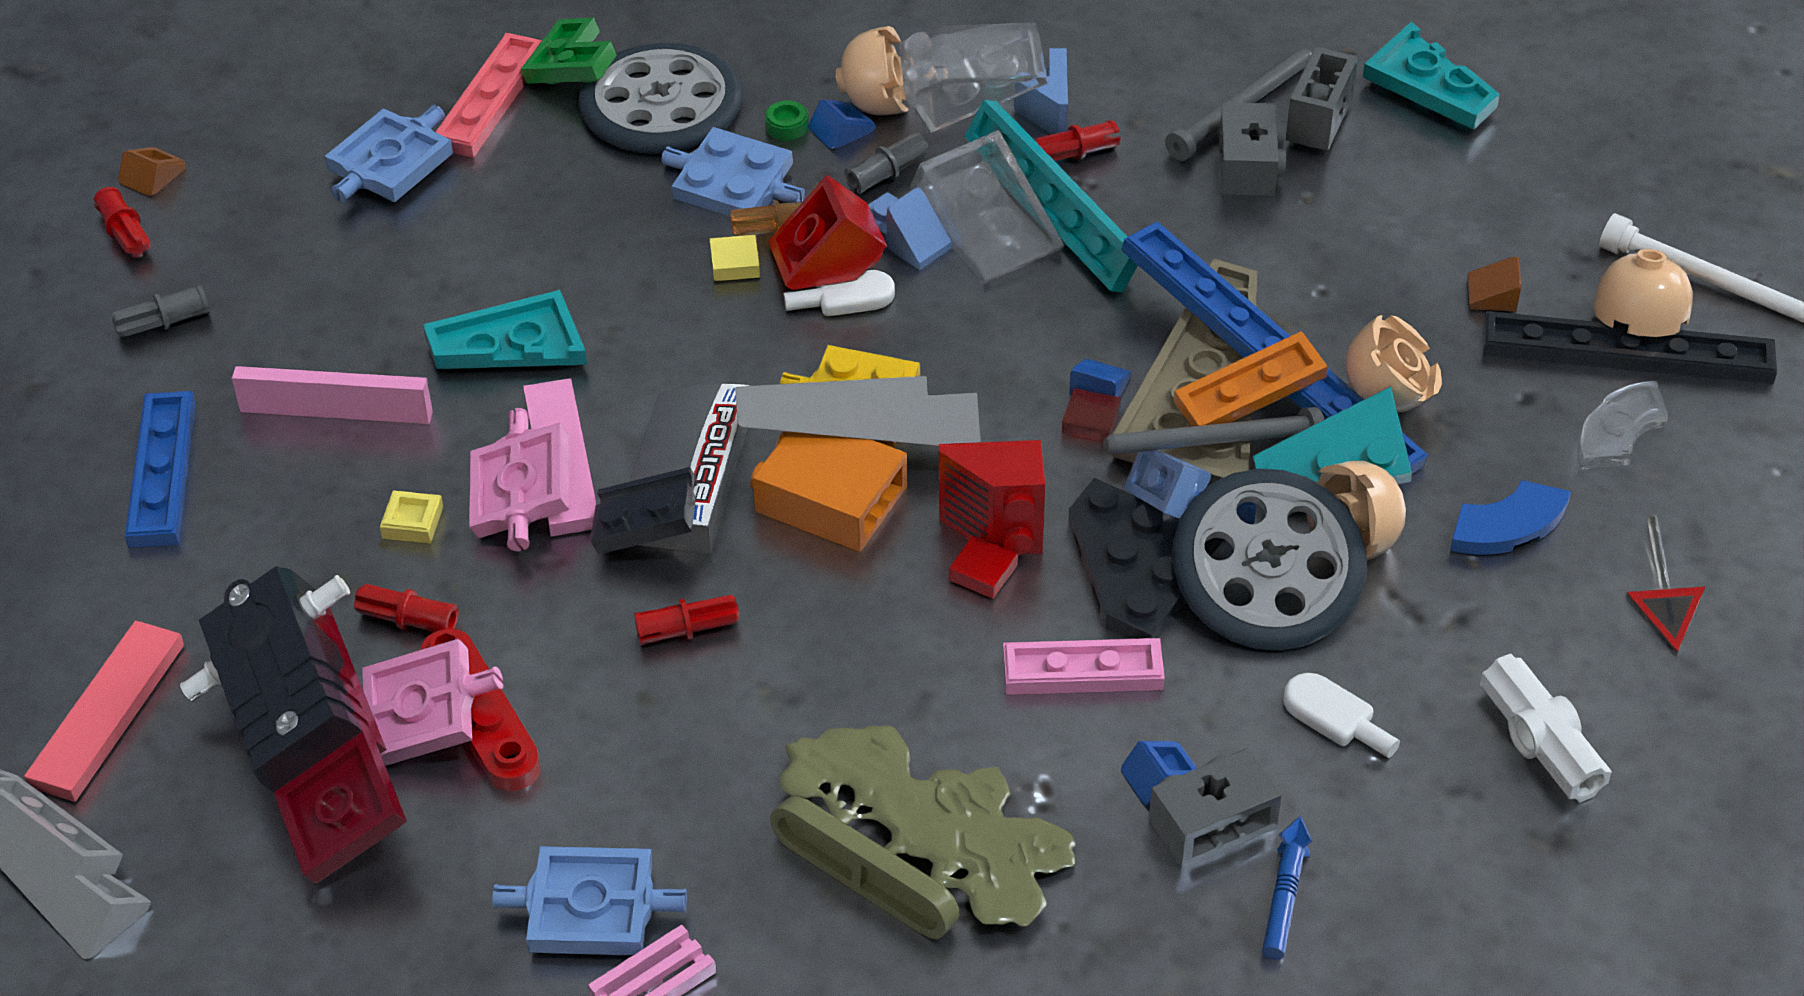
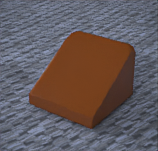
[118,147,186,196]
[1467,257,1521,312]

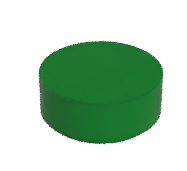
[765,100,809,141]

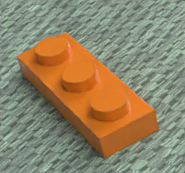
[1174,331,1328,426]

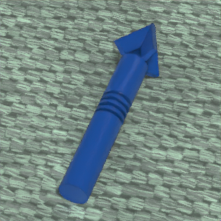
[1262,815,1312,960]

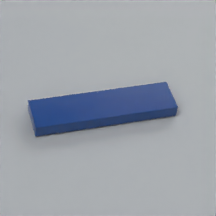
[125,391,196,548]

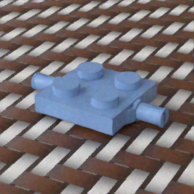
[325,104,453,203]
[661,127,805,224]
[493,846,687,955]

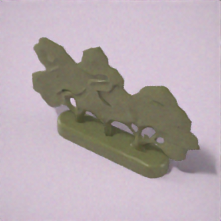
[770,725,1076,939]

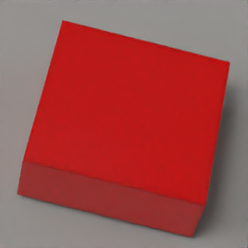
[949,535,1018,599]

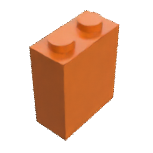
[750,431,907,552]

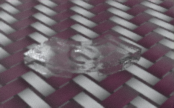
[1578,381,1668,468]

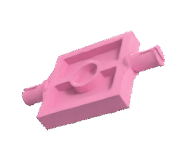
[469,408,570,551]
[362,639,503,766]

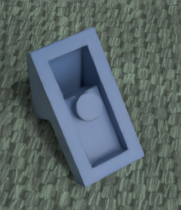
[1014,48,1068,134]
[868,187,952,270]
[1123,450,1211,519]

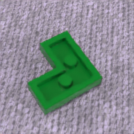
[520,17,617,85]

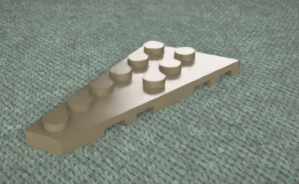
[1108,258,1258,487]

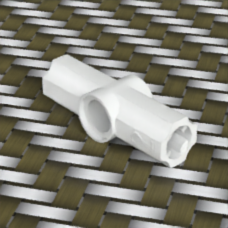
[1480,654,1612,803]

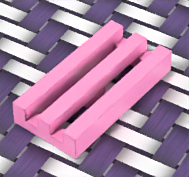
[588,924,716,996]

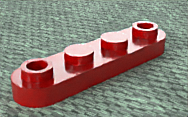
[420,629,540,791]

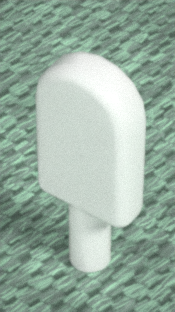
[783,270,895,317]
[1283,673,1400,758]

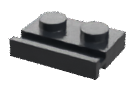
[590,467,698,554]

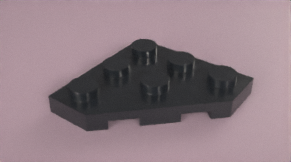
[1068,478,1226,639]

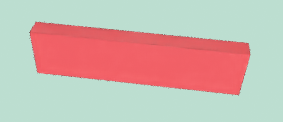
[436,33,542,158]
[24,620,184,802]

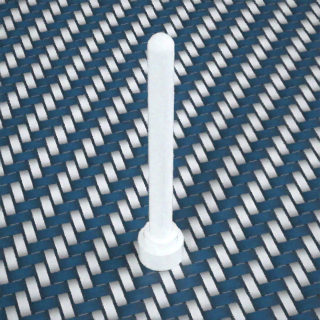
[1599,213,1804,323]

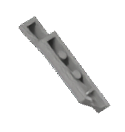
[735,376,981,446]
[0,770,151,959]

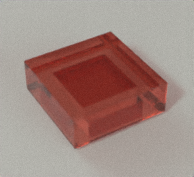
[1062,388,1121,442]

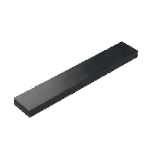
[1483,311,1777,384]

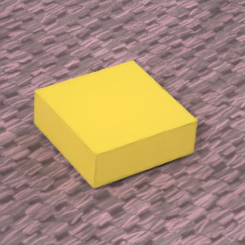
[710,235,760,281]
[380,490,444,544]

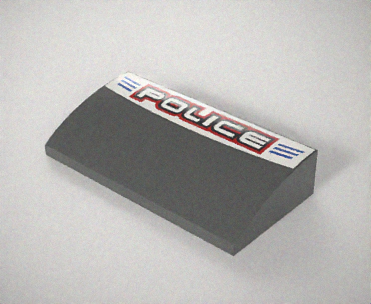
[630,383,751,554]

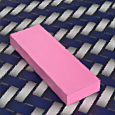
[1003,638,1165,695]

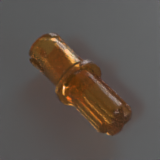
[730,200,803,236]

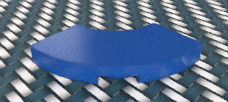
[1450,480,1571,555]

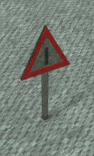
[1626,515,1705,655]

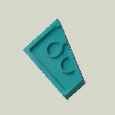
[1363,22,1500,129]
[423,290,587,369]
[1253,386,1412,484]

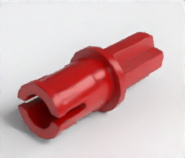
[1034,120,1121,161]
[93,187,151,258]
[354,584,459,632]
[634,595,739,646]

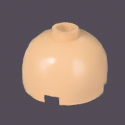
[836,26,912,116]
[1593,249,1693,337]
[1345,315,1442,413]
[1306,461,1406,560]

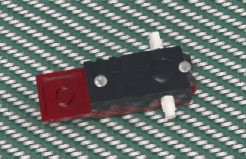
[180,566,407,884]

